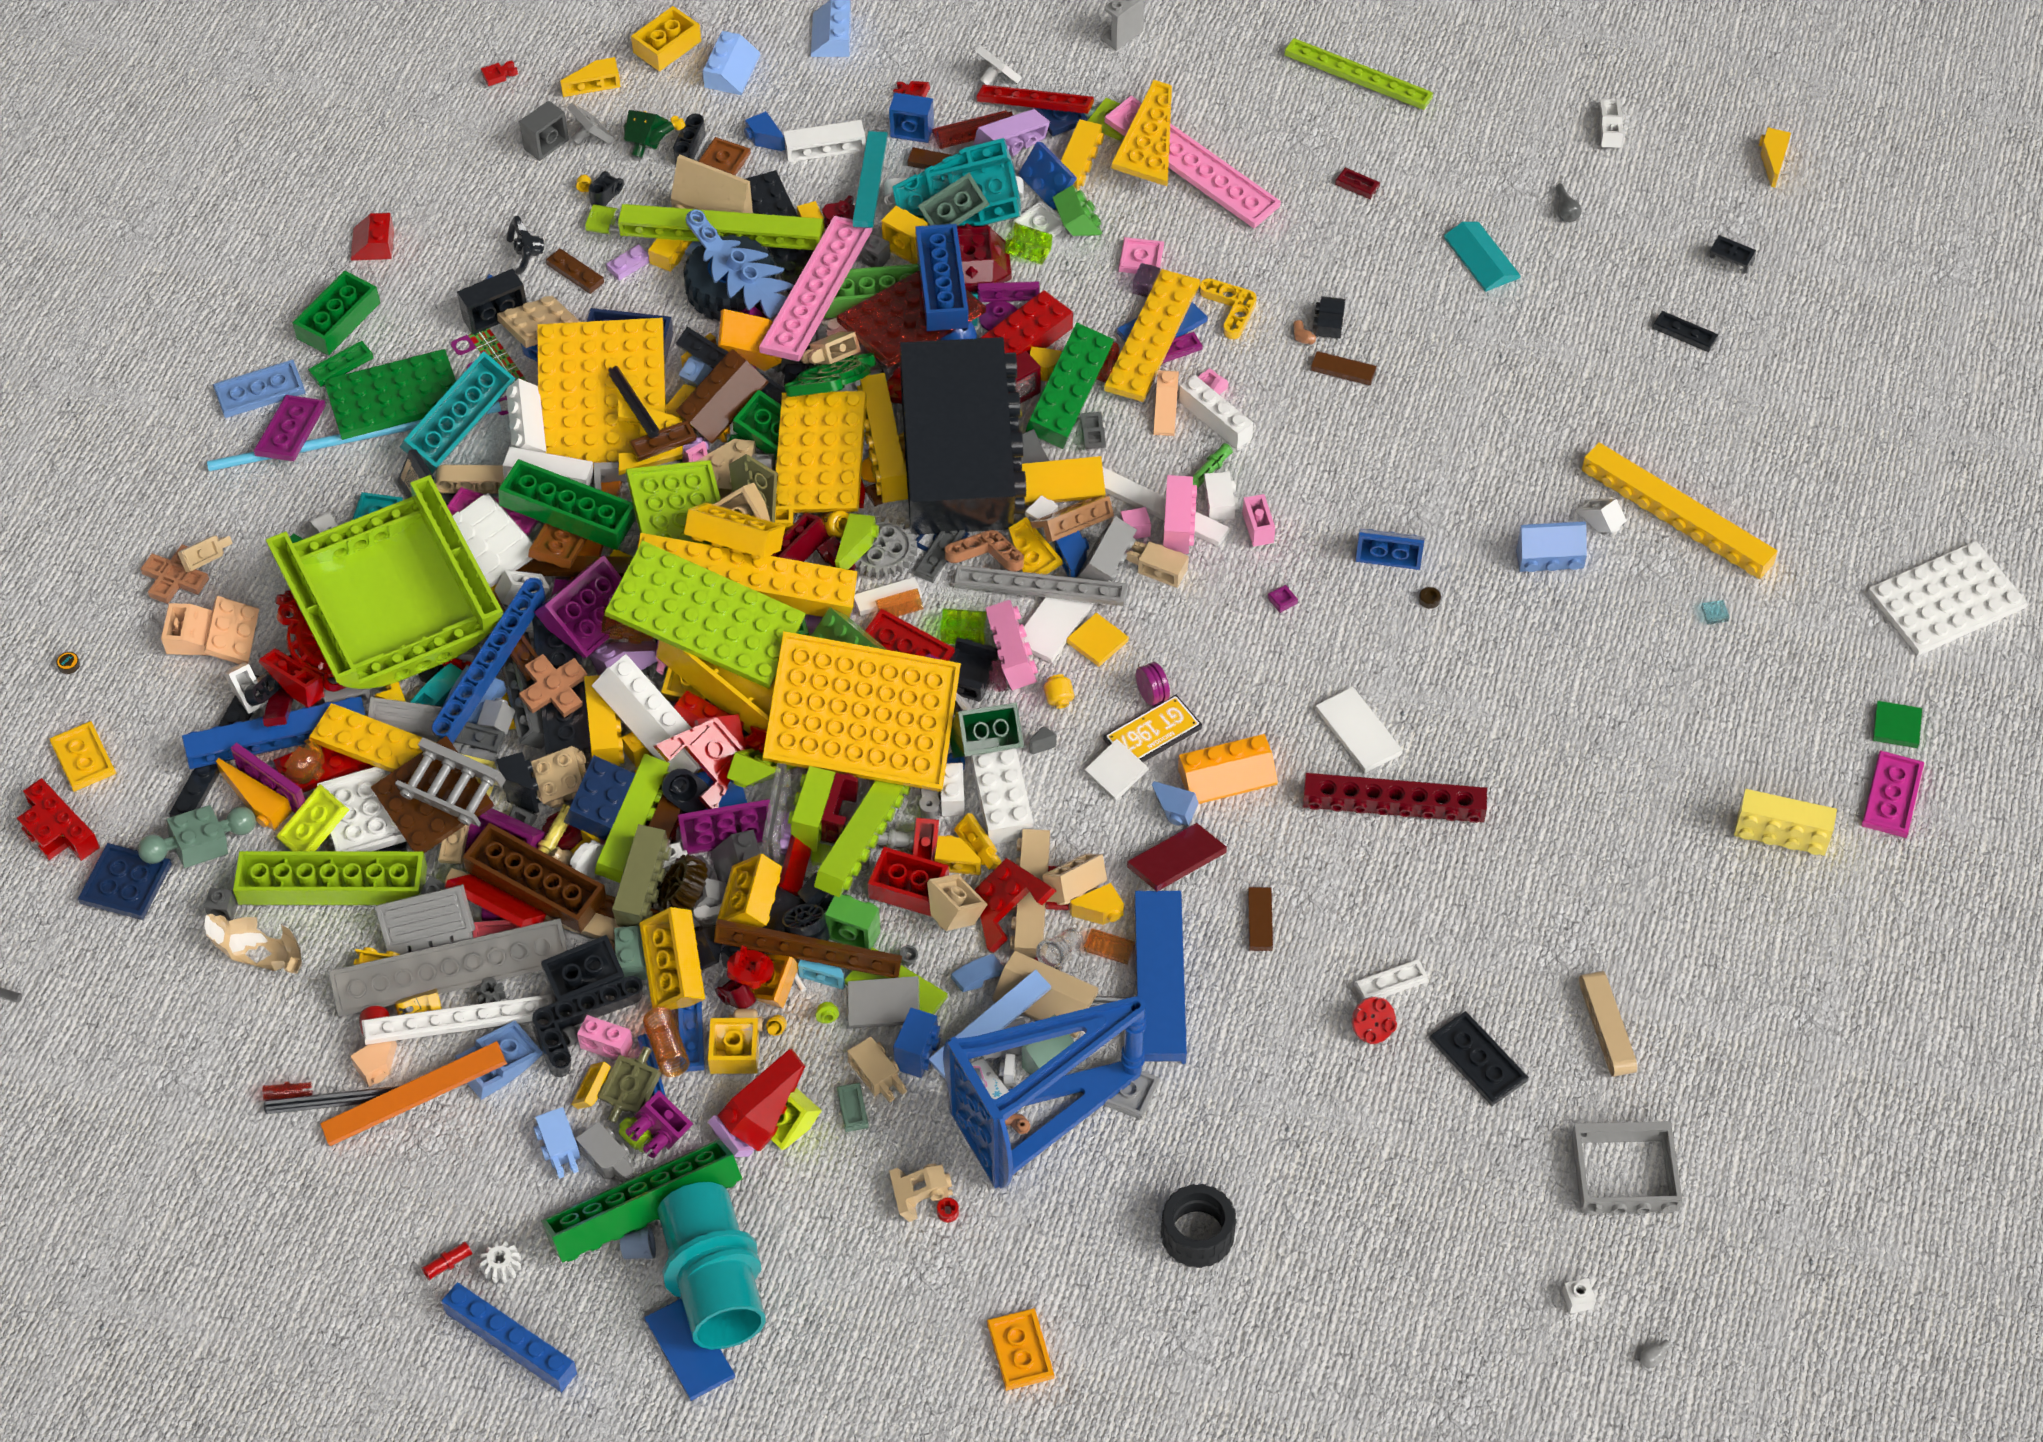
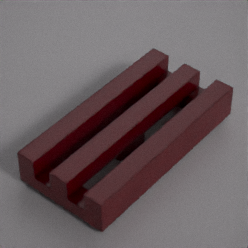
[1335,167,1380,200]

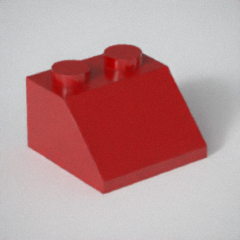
[351,213,394,261]

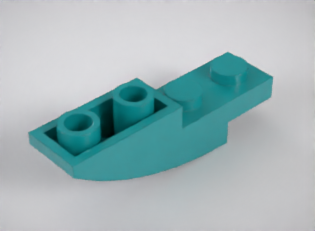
[410,663,462,707]

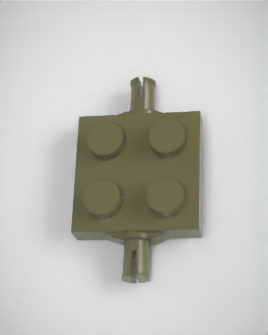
[598,1046,662,1124]

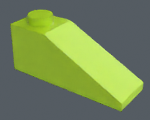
[835,513,879,570]

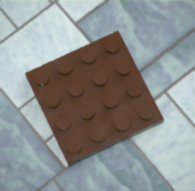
[371,736,495,853]

